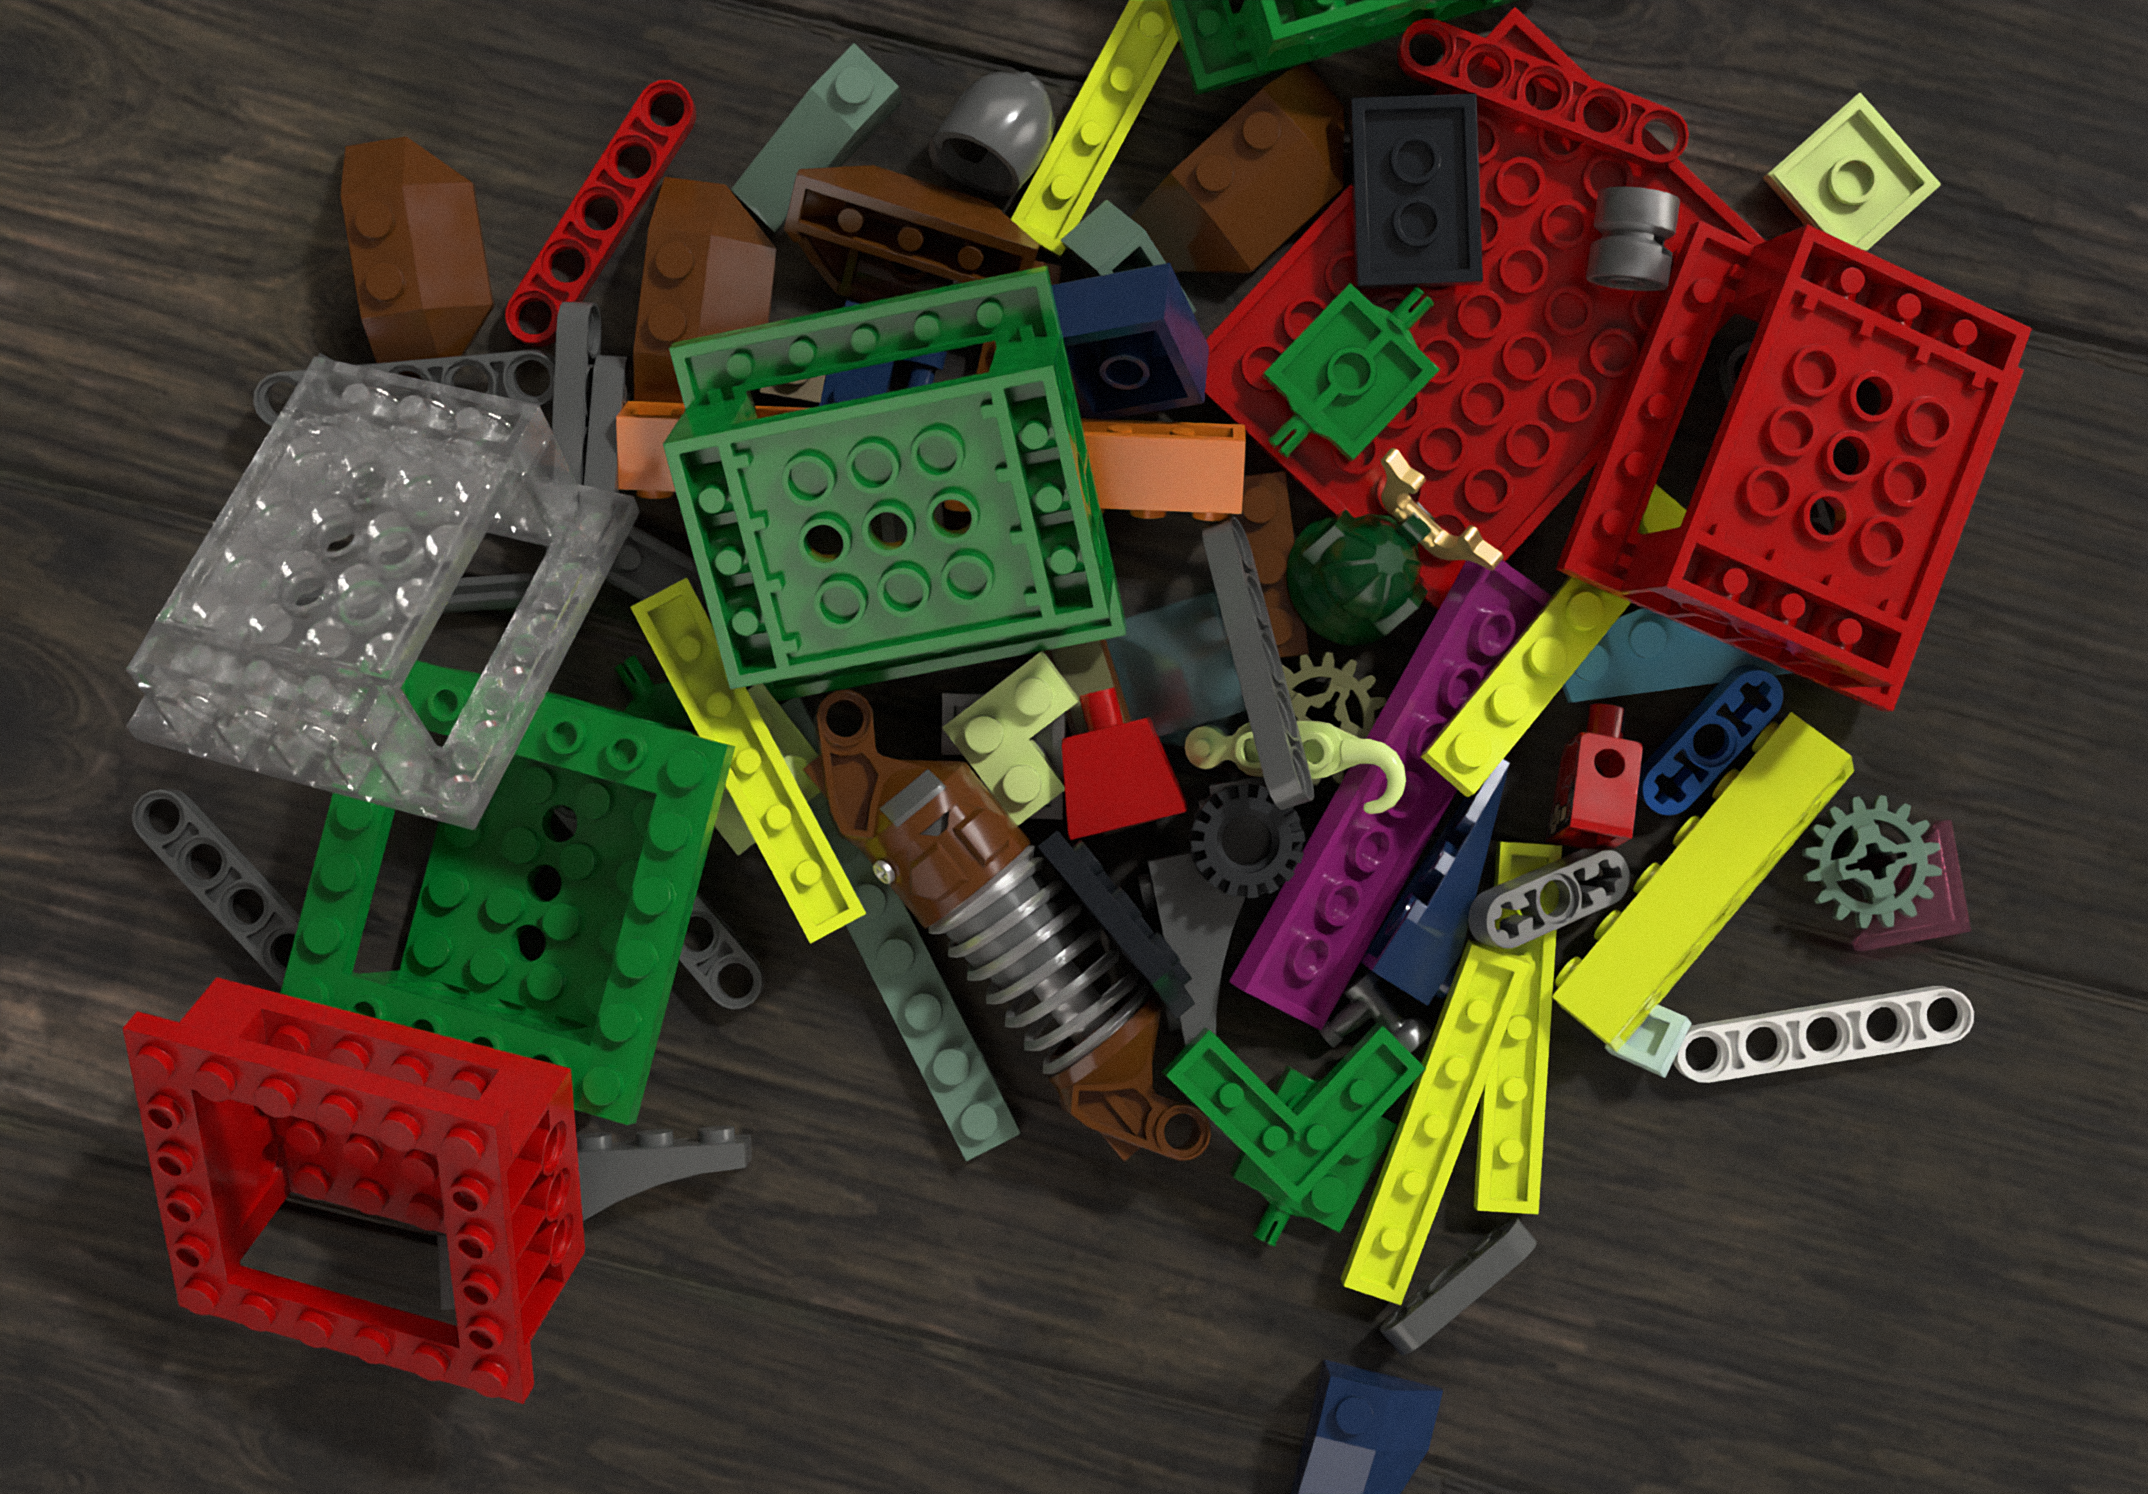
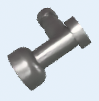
[1318,970,1432,1053]

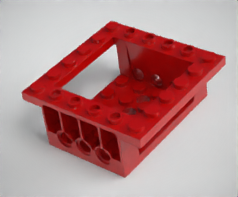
[1556,221,2032,712]
[122,977,585,1404]

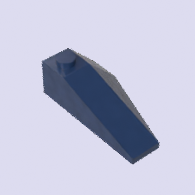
[1360,759,1510,1006]
[1290,1359,1443,1494]

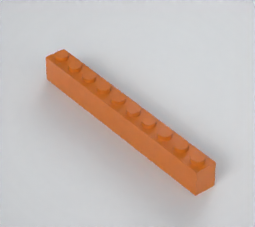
[616,401,1246,521]

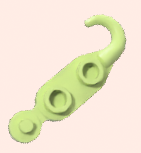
[1185,721,1406,814]

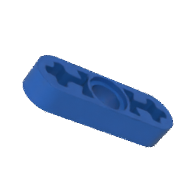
[1638,665,1783,815]

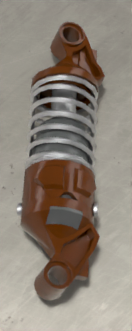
[802,690,1211,1162]

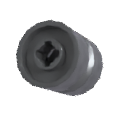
[1586,187,1680,291]

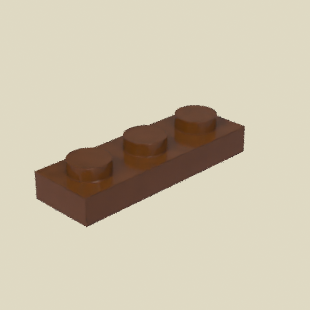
[1228,471,1309,658]

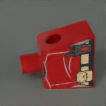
[1546,704,1643,850]

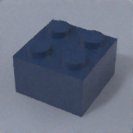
[1052,263,1209,420]

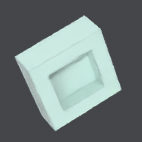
[1605,1004,1692,1078]

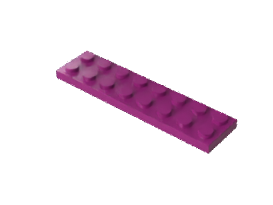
[1229,560,1552,1030]

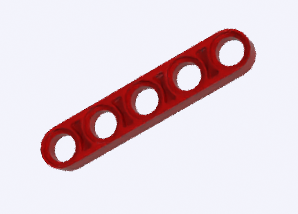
[1396,18,1689,169]
[505,80,697,347]

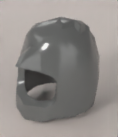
[928,71,1056,197]

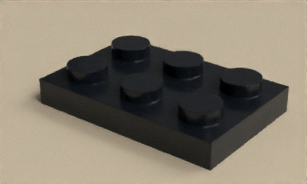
[1349,94,1483,289]
[1038,831,1195,1019]

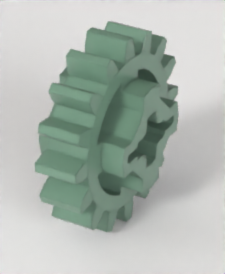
[1802,795,1942,929]

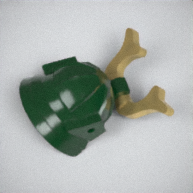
[1287,448,1504,646]

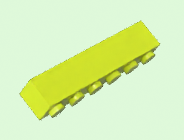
[1552,712,1854,1052]

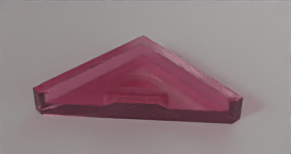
[1853,819,1971,952]

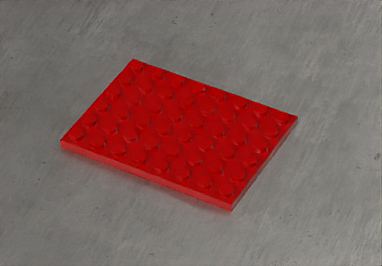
[1205,7,1766,612]

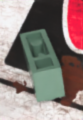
[731,43,903,234]

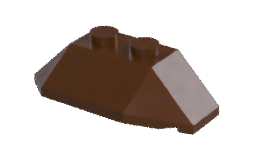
[1130,63,1344,273]
[340,136,494,389]
[784,165,1040,303]
[633,177,778,403]

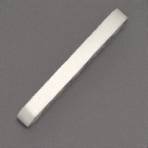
[1673,986,1974,1083]

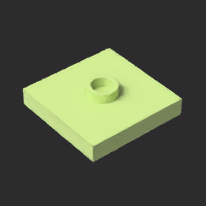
[1763,93,1941,251]

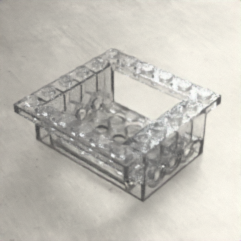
[126,356,640,830]

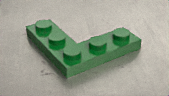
[1162,1023,1426,1205]

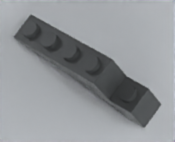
[1138,776,1271,1058]
[437,1125,752,1310]

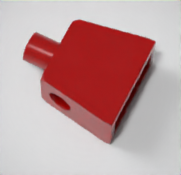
[1062,687,1188,840]

